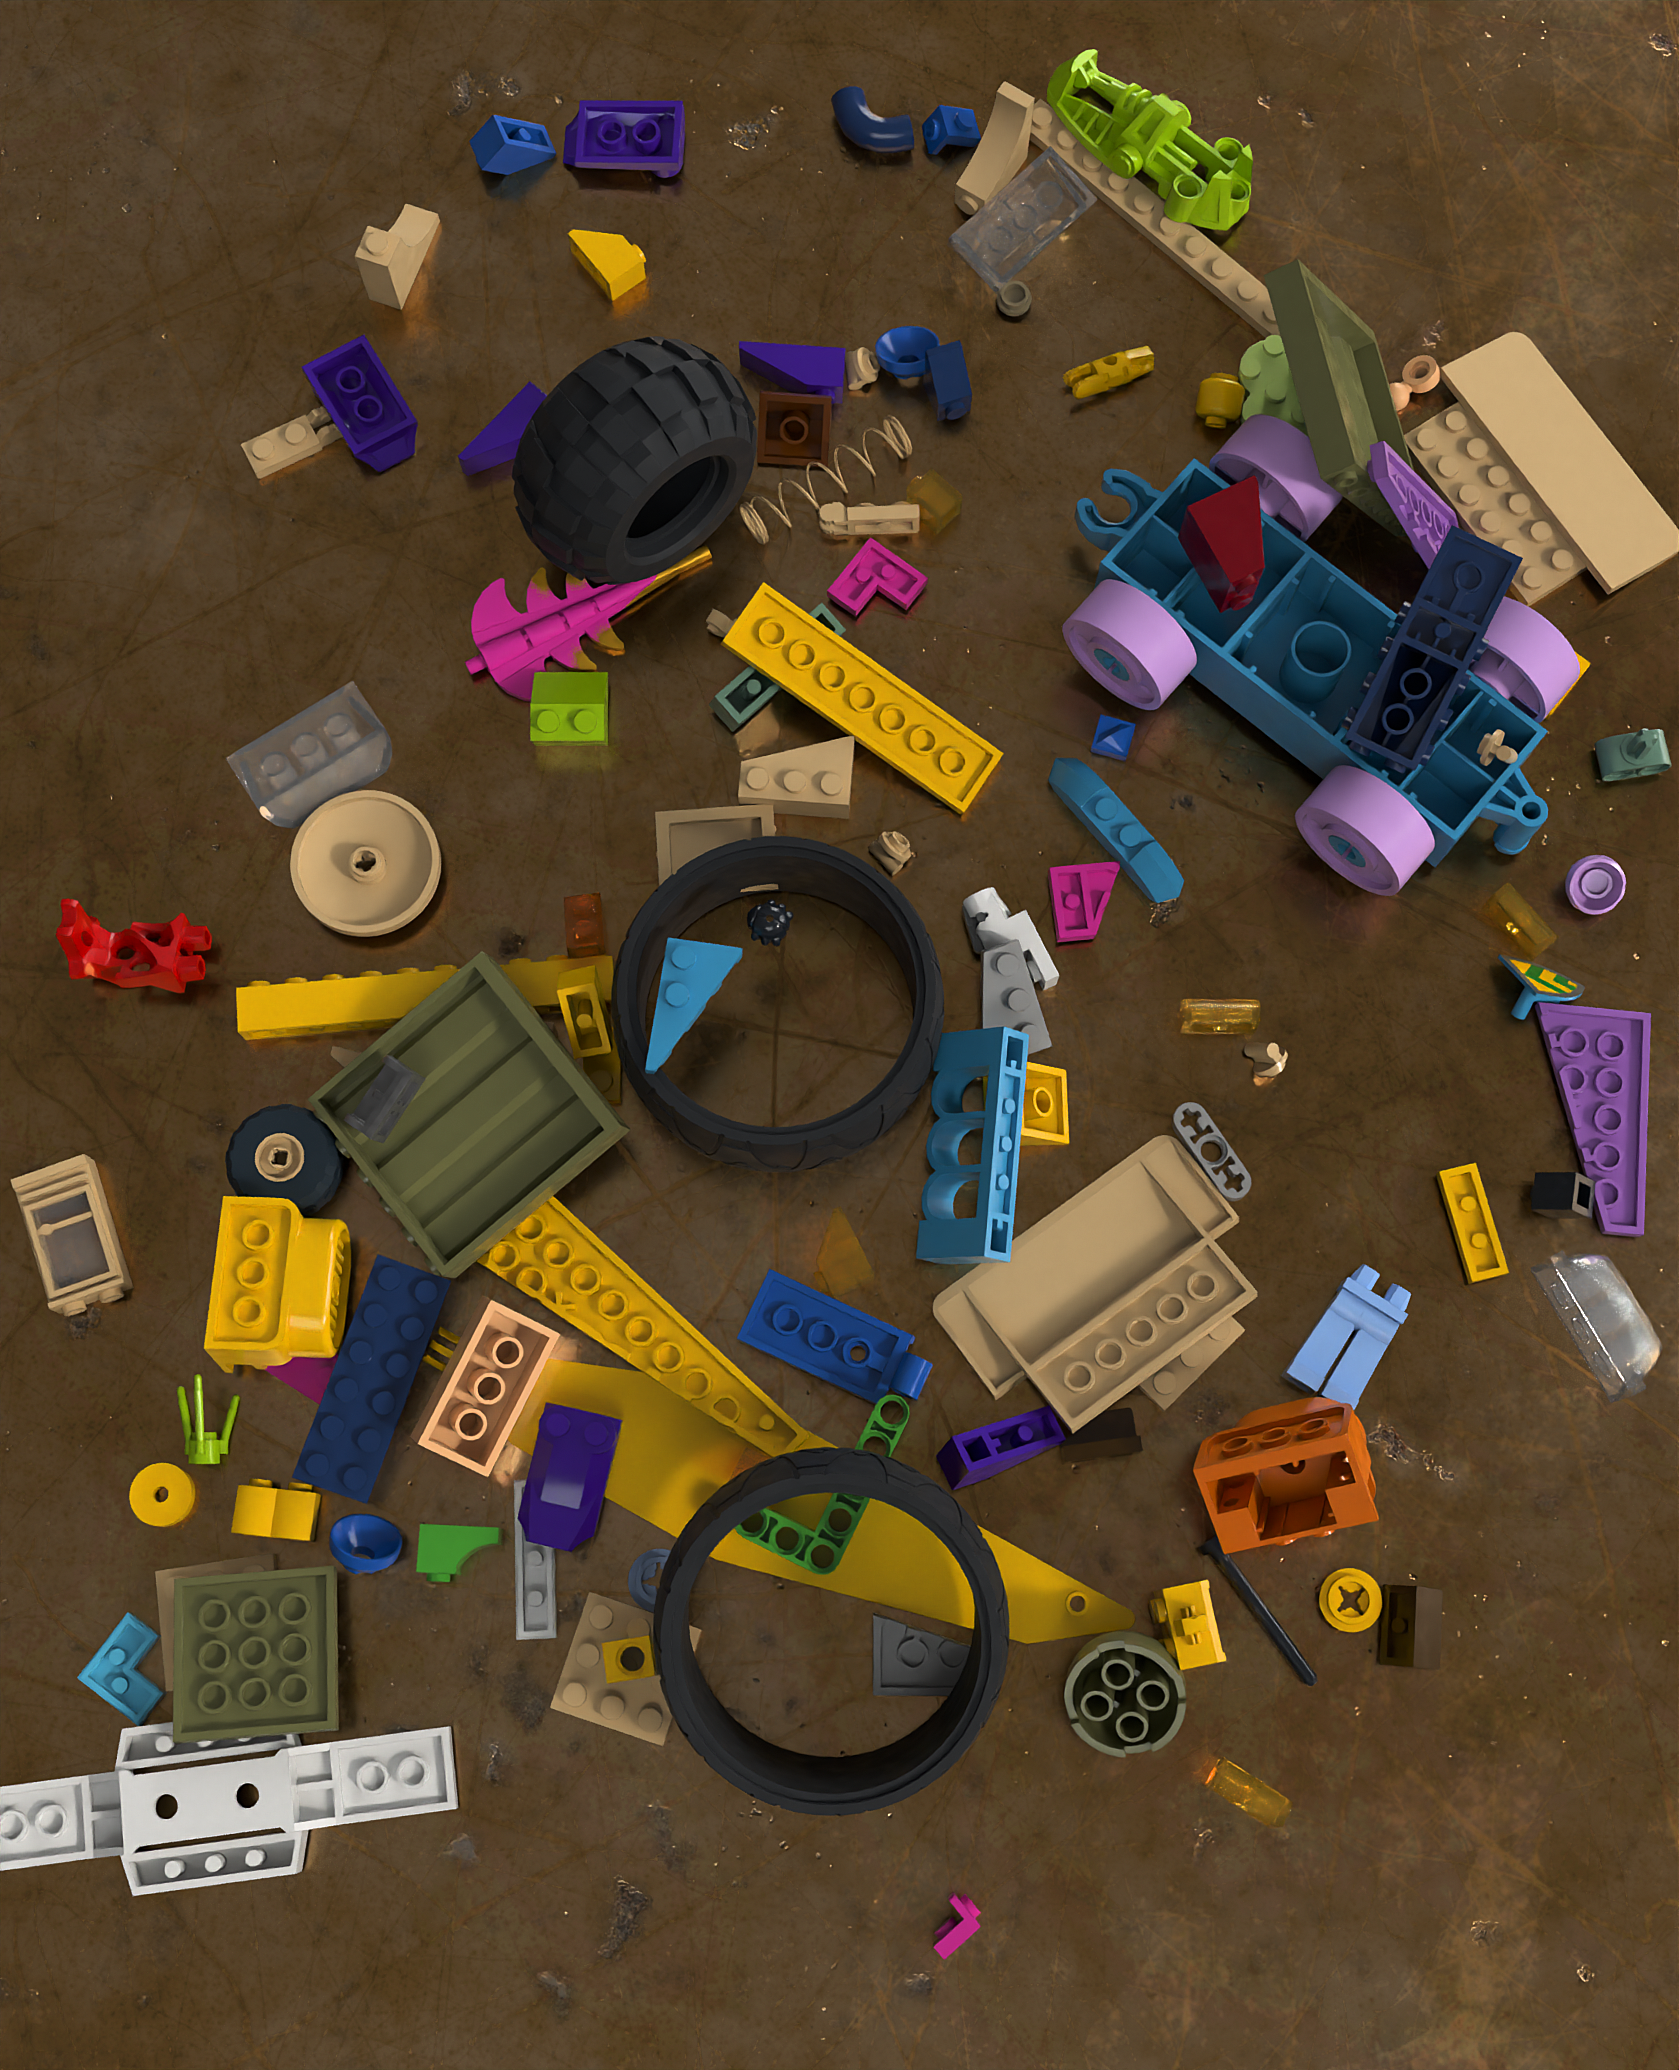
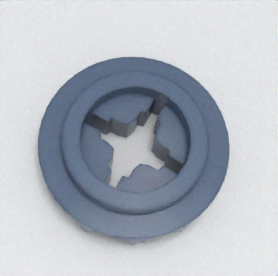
[628,1549,671,1612]

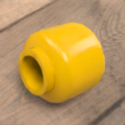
[1195,373,1245,429]

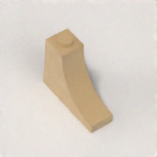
[954,81,1035,220]
[355,204,440,310]

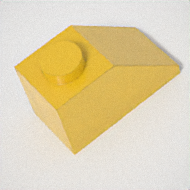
[568,229,646,301]

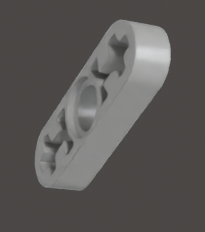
[1171,1102,1251,1201]

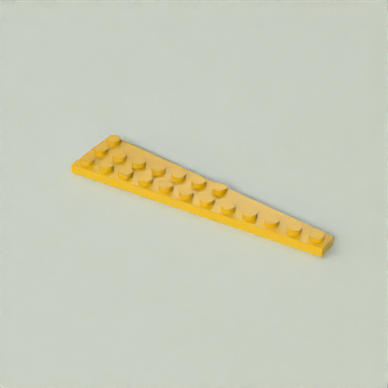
[476,1196,809,1458]

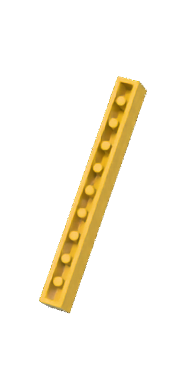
[236,952,615,1040]

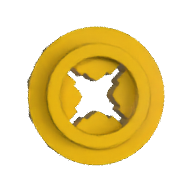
[1318,1568,1382,1632]

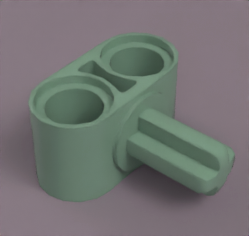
[1594,728,1672,781]

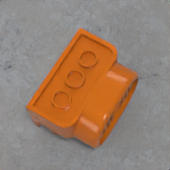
[1193,1397,1379,1554]

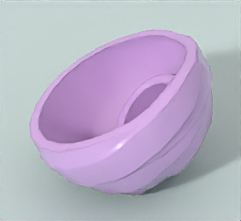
[1565,855,1626,915]

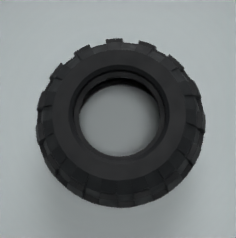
[512,336,758,585]

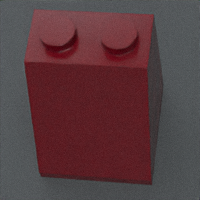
[1178,475,1265,613]

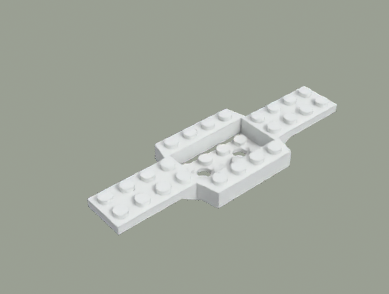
[0,1722,458,1896]

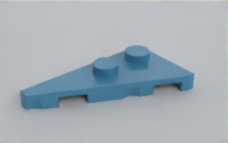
[645,937,743,1074]

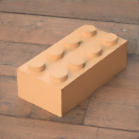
[410,1295,560,1477]

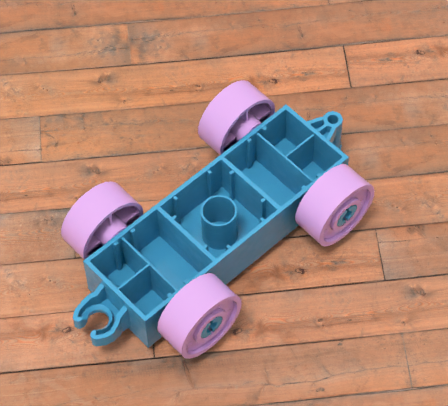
[1062,414,1580,896]

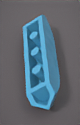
[1048,758,1184,903]

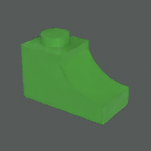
[416,1524,504,1582]

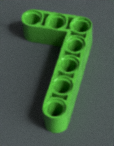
[735,1395,910,1575]

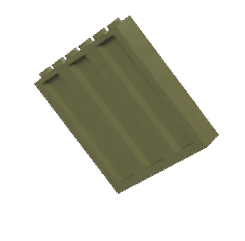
[1264,259,1414,536]
[308,951,630,1278]

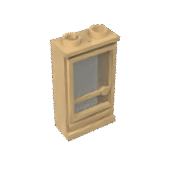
[11,1154,134,1316]

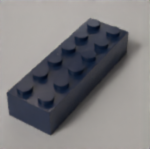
[292,1254,451,1504]

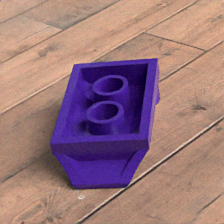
[563,100,685,178]
[302,334,418,472]
[517,1402,623,1552]

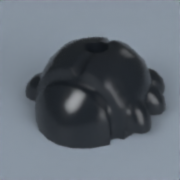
[747,899,793,947]

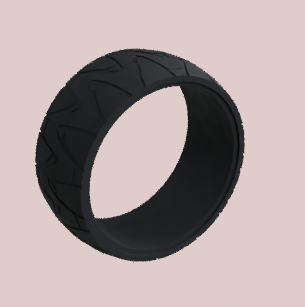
[611,836,944,1172]
[653,1447,1009,1816]

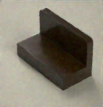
[1056,1408,1143,1465]
[1380,1584,1443,1670]

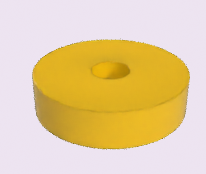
[129,1463,196,1527]

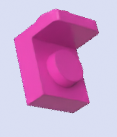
[933,1892,981,1960]

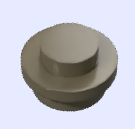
[996,281,1032,316]

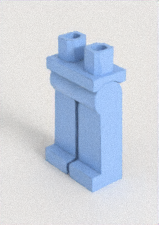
[1281,1264,1411,1411]

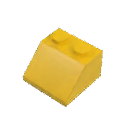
[983,1062,1069,1146]

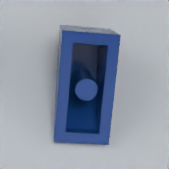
[469,115,557,175]

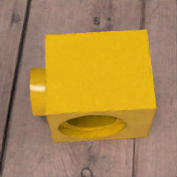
[601,1635,658,1684]

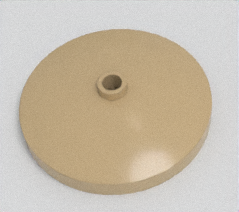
[290,790,441,937]

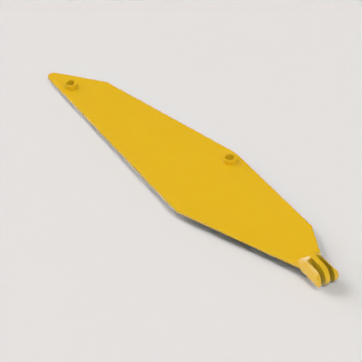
[422,1326,1135,1644]

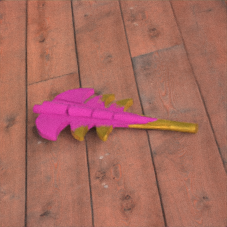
[464,545,712,702]

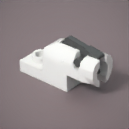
[962,887,1059,991]

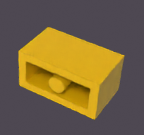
[557,965,613,1059]

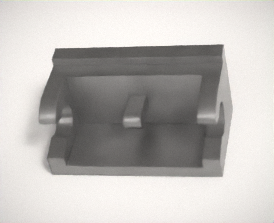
[344,1055,426,1143]

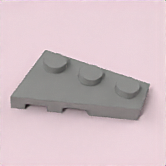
[873,1612,971,1696]

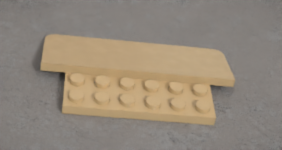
[1404,332,1679,607]
[933,1135,1257,1434]

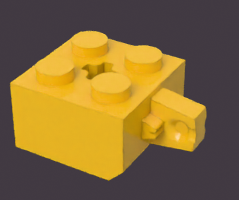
[1149,1580,1226,1670]

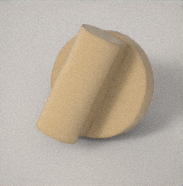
[845,347,880,390]
[1477,729,1518,766]
[868,831,911,876]
[1244,1042,1288,1077]

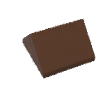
[757,391,832,467]

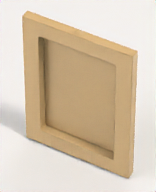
[655,804,779,892]

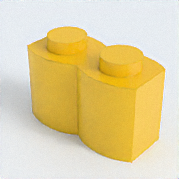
[231,1478,321,1542]

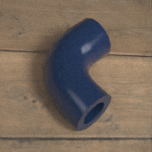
[831,86,914,153]

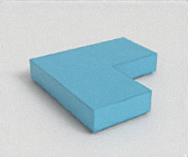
[77,1612,167,1726]

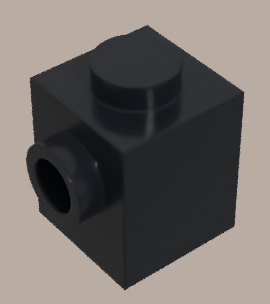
[1530,1172,1596,1219]

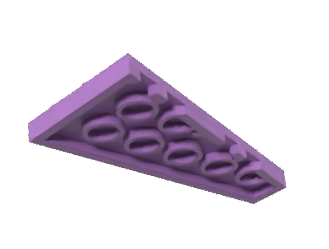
[1367,441,1459,569]

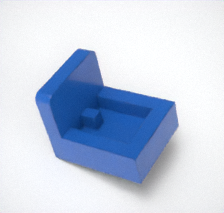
[922,105,981,155]

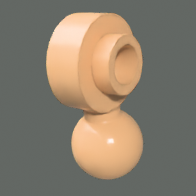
[1389,355,1441,411]

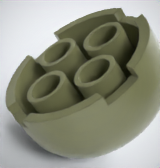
[1064,1630,1186,1757]

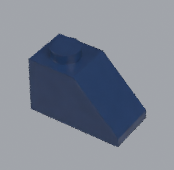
[923,340,972,421]

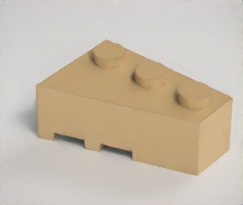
[738,735,855,819]

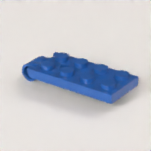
[737,1269,933,1408]

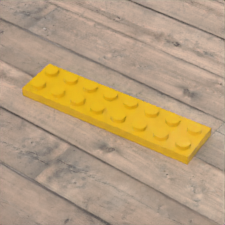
[721,582,1004,815]

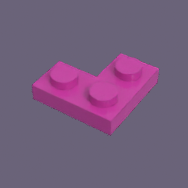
[827,537,928,617]

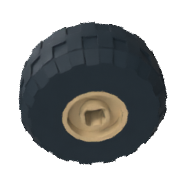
[225,1104,344,1217]

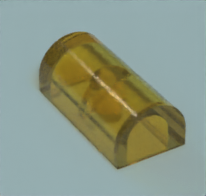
[1482,882,1560,961]
[1180,999,1261,1034]
[1205,1757,1293,1829]

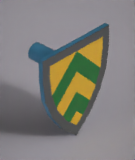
[1498,954,1585,1020]

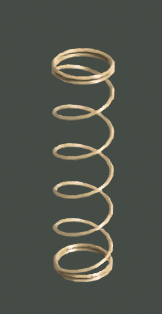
[740,414,912,545]

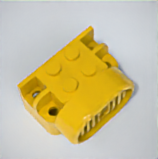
[204,1196,351,1373]

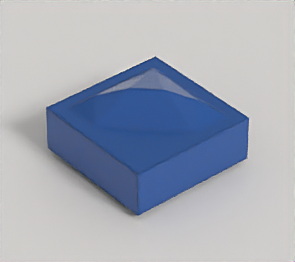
[1090,714,1136,761]

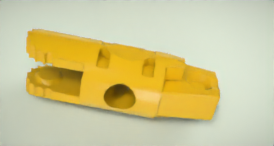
[1062,346,1154,400]

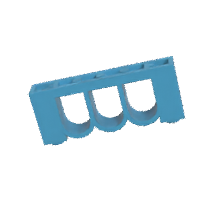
[916,1026,1029,1264]

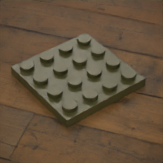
[173,1566,339,1744]

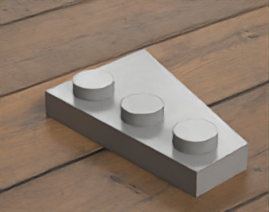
[980,939,1052,1055]

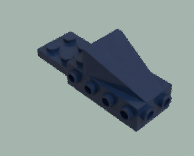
[1341,525,1523,774]

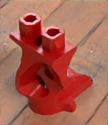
[56,898,212,993]

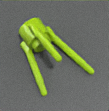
[177,1374,240,1464]

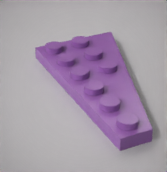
[1535,1002,1651,1237]

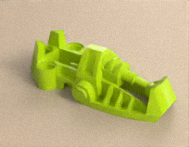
[1047,49,1253,231]

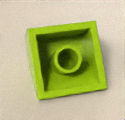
[530,672,608,746]

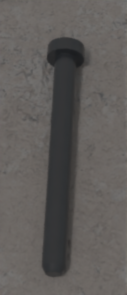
[1198,1534,1318,1687]

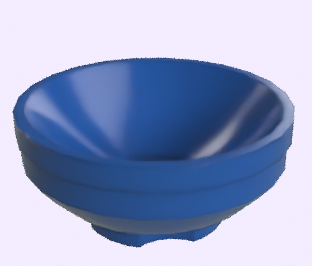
[875,326,940,380]
[329,1514,402,1574]

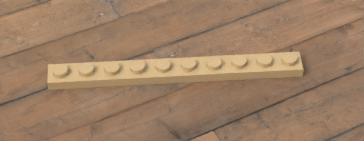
[1029,98,1281,338]

